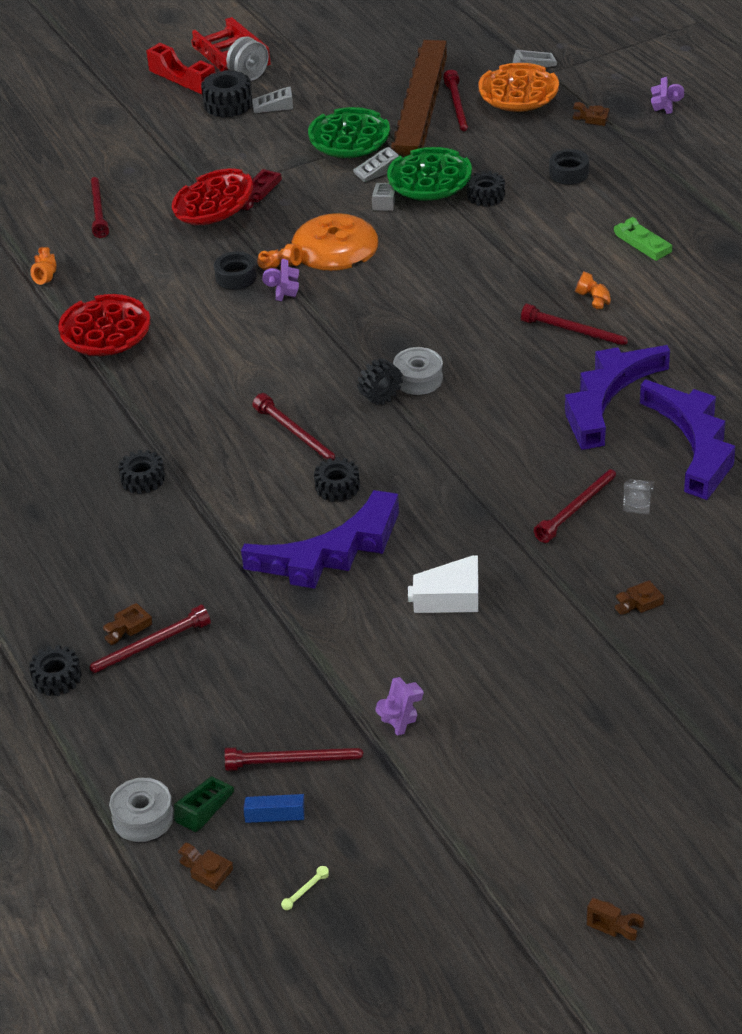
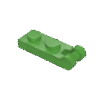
[614,217,673,261]

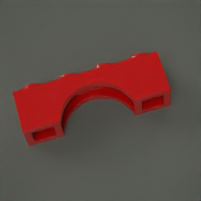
[146,43,215,94]

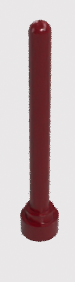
[443,70,468,132]
[91,177,109,238]
[521,303,628,345]
[252,393,335,461]
[534,469,616,543]
[89,604,211,673]
[225,747,364,771]

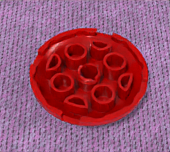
[172,168,253,225]
[58,294,150,356]

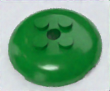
[308,107,390,158]
[387,147,472,201]

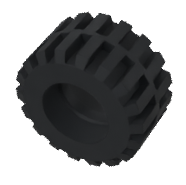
[201,70,253,117]

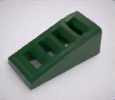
[174,776,234,832]

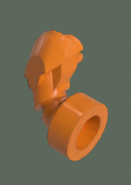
[257,244,302,270]
[30,247,56,285]
[575,271,611,310]

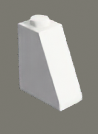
[408,555,478,613]

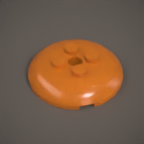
[479,63,559,112]
[292,213,378,271]

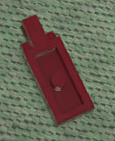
[241,169,282,210]

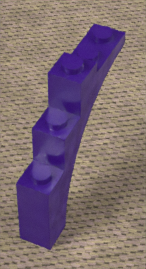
[565,345,670,450]
[640,379,735,500]
[241,490,399,589]

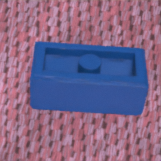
[244,794,304,823]

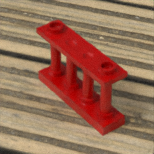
[191,17,271,71]

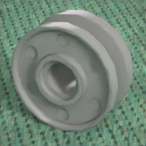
[226,37,269,81]
[393,347,443,395]
[109,778,174,842]

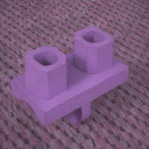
[651,77,684,114]
[263,259,299,301]
[376,677,424,736]

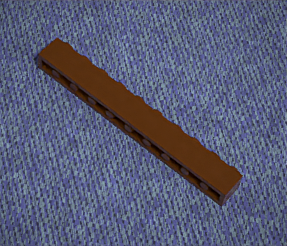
[391,40,447,158]

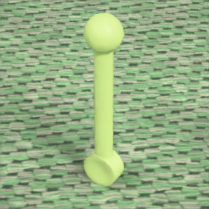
[281,866,329,910]

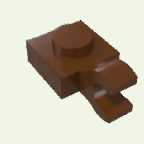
[572,102,610,126]
[615,580,664,615]
[103,603,152,645]
[178,843,233,891]
[587,898,644,941]

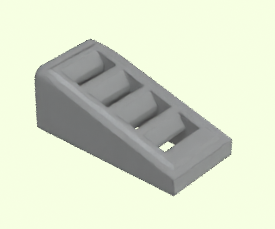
[513,50,557,68]
[252,87,293,113]
[353,147,399,182]
[372,183,396,211]

